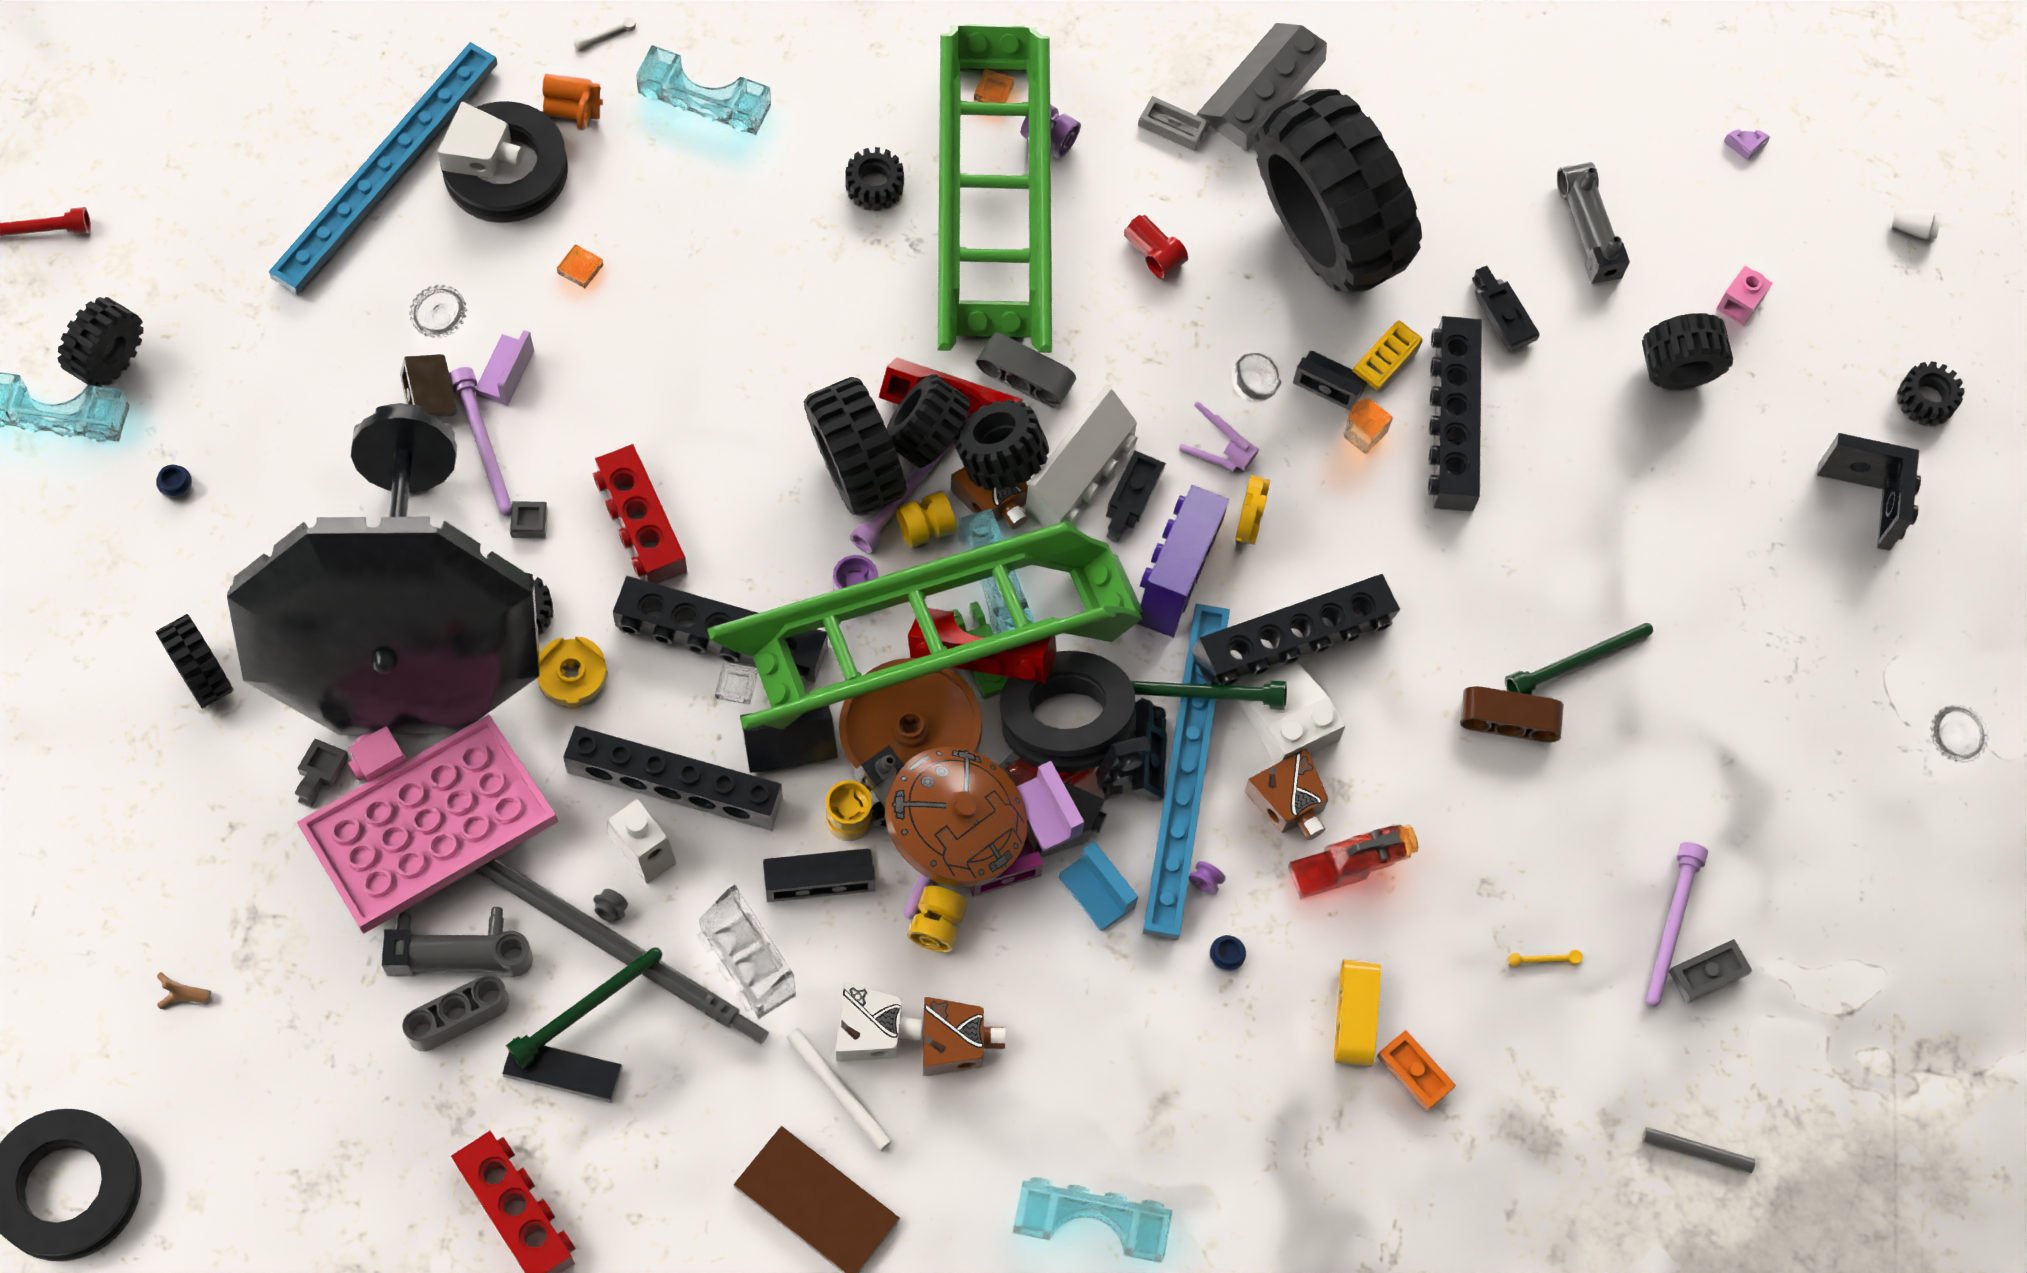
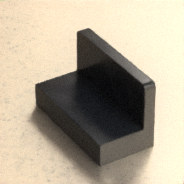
[1293,351,1368,411]

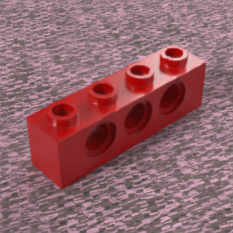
[592,444,687,584]
[451,1130,576,1273]

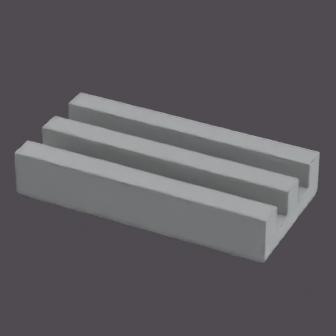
[1138,96,1210,151]

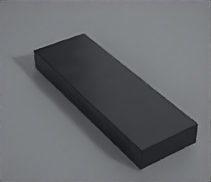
[502,1038,622,1103]

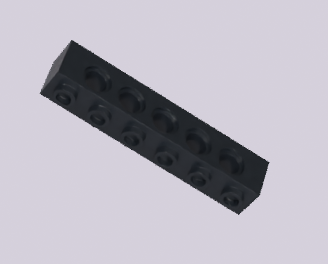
[1428,316,1482,512]
[1191,574,1400,686]
[613,575,828,683]
[563,725,783,831]

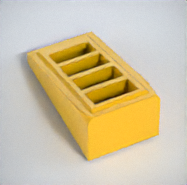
[1352,320,1423,391]

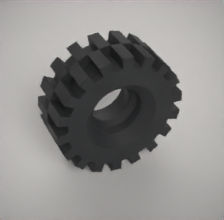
[57,297,144,388]
[155,614,234,709]

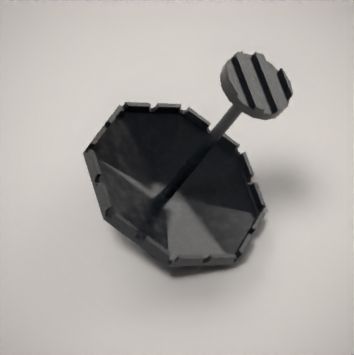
[227,403,540,735]

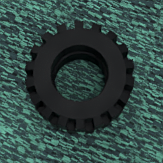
[1642,313,1733,389]
[887,374,970,468]
[954,400,1049,491]

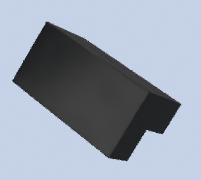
[740,705,838,773]

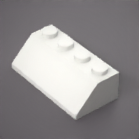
[1025,385,1138,527]

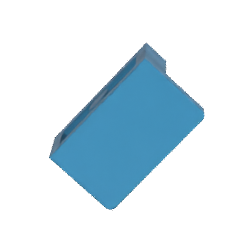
[1059,841,1138,931]

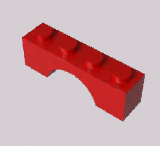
[878,357,1023,420]
[907,608,1057,683]

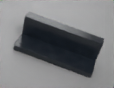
[763,848,875,902]

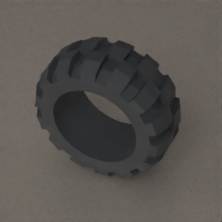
[1254,89,1422,293]

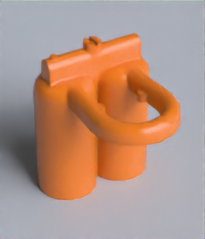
[542,74,603,131]

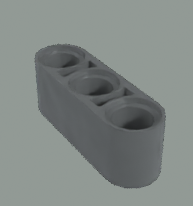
[975,333,1076,408]
[402,975,509,1051]

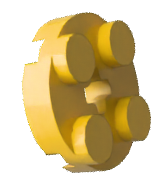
[1235,474,1271,545]
[537,636,608,709]

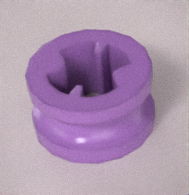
[1189,861,1226,895]

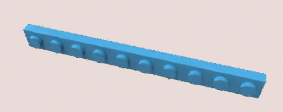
[268,42,498,295]
[1142,603,1230,940]

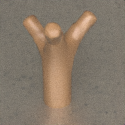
[157,972,211,1009]

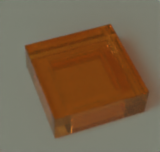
[974,69,1015,103]
[557,244,604,289]

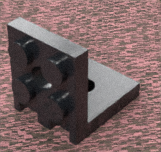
[1817,433,1921,551]

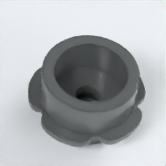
[593,889,628,922]

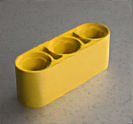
[1334,959,1381,1067]

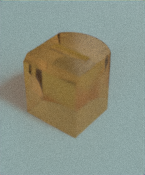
[1343,399,1393,454]

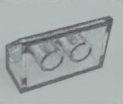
[697,885,796,1019]

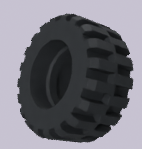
[803,377,907,516]

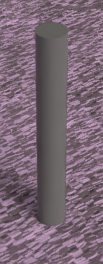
[1642,1127,1755,1173]

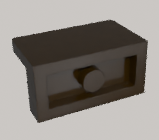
[400,354,457,417]

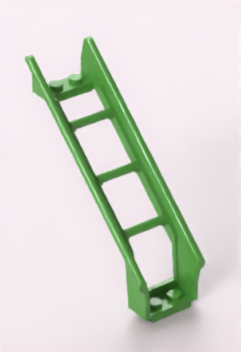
[938,24,1052,353]
[707,521,1143,730]

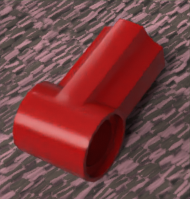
[1124,215,1189,279]

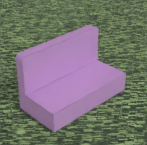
[475,330,534,406]
[1016,761,1084,851]

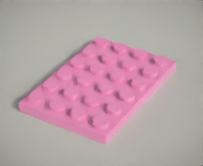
[297,715,559,934]

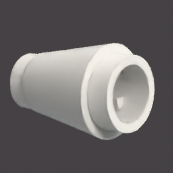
[1891,209,1942,241]

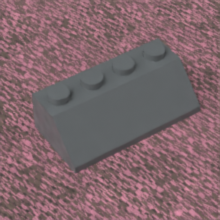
[1197,23,1327,152]

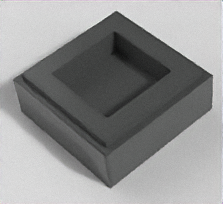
[510,501,548,538]

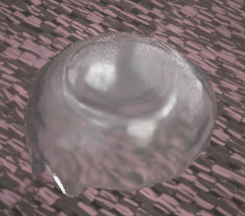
[1231,353,1282,403]

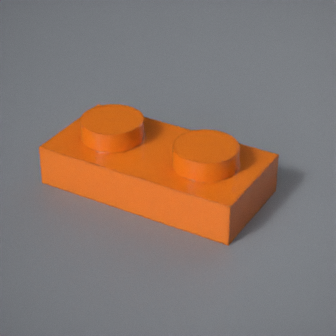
[1377,1030,1456,1112]

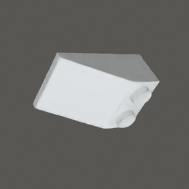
[1229,661,1346,764]

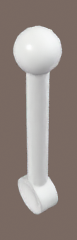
[574,17,636,50]

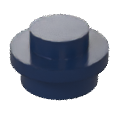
[156,464,192,498]
[1209,935,1246,972]

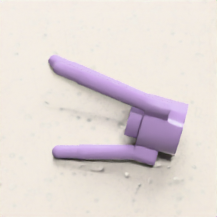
[1179,401,1259,473]

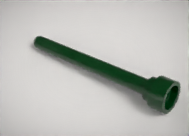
[1505,623,1653,695]
[1131,681,1287,710]
[506,947,663,1069]

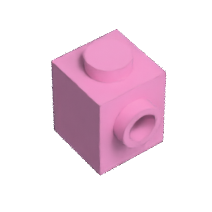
[1716,266,1773,326]
[347,726,406,782]

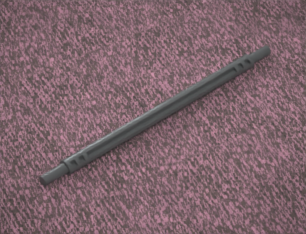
[476,858,769,1044]

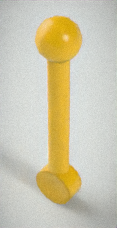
[1508,950,1583,967]

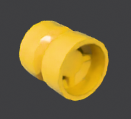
[896,491,957,548]
[826,780,872,841]
[907,886,968,953]

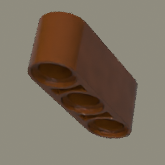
[1460,686,1564,742]

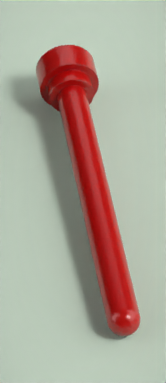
[0,207,91,236]

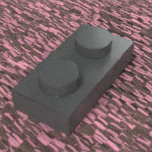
[1669,939,1753,1003]

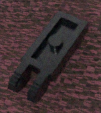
[1131,698,1167,801]

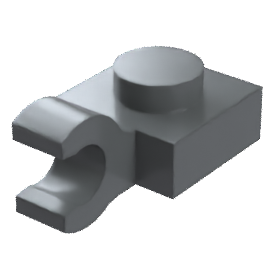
[295,738,349,807]

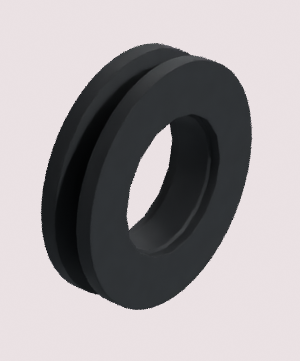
[440,101,568,223]
[1000,651,1136,772]
[0,1109,142,1261]

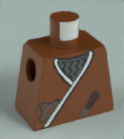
[950,467,1028,530]
[1245,749,1328,840]
[923,997,1006,1076]

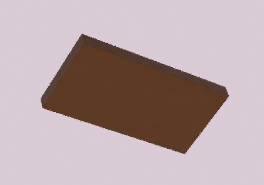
[733,1126,900,1273]

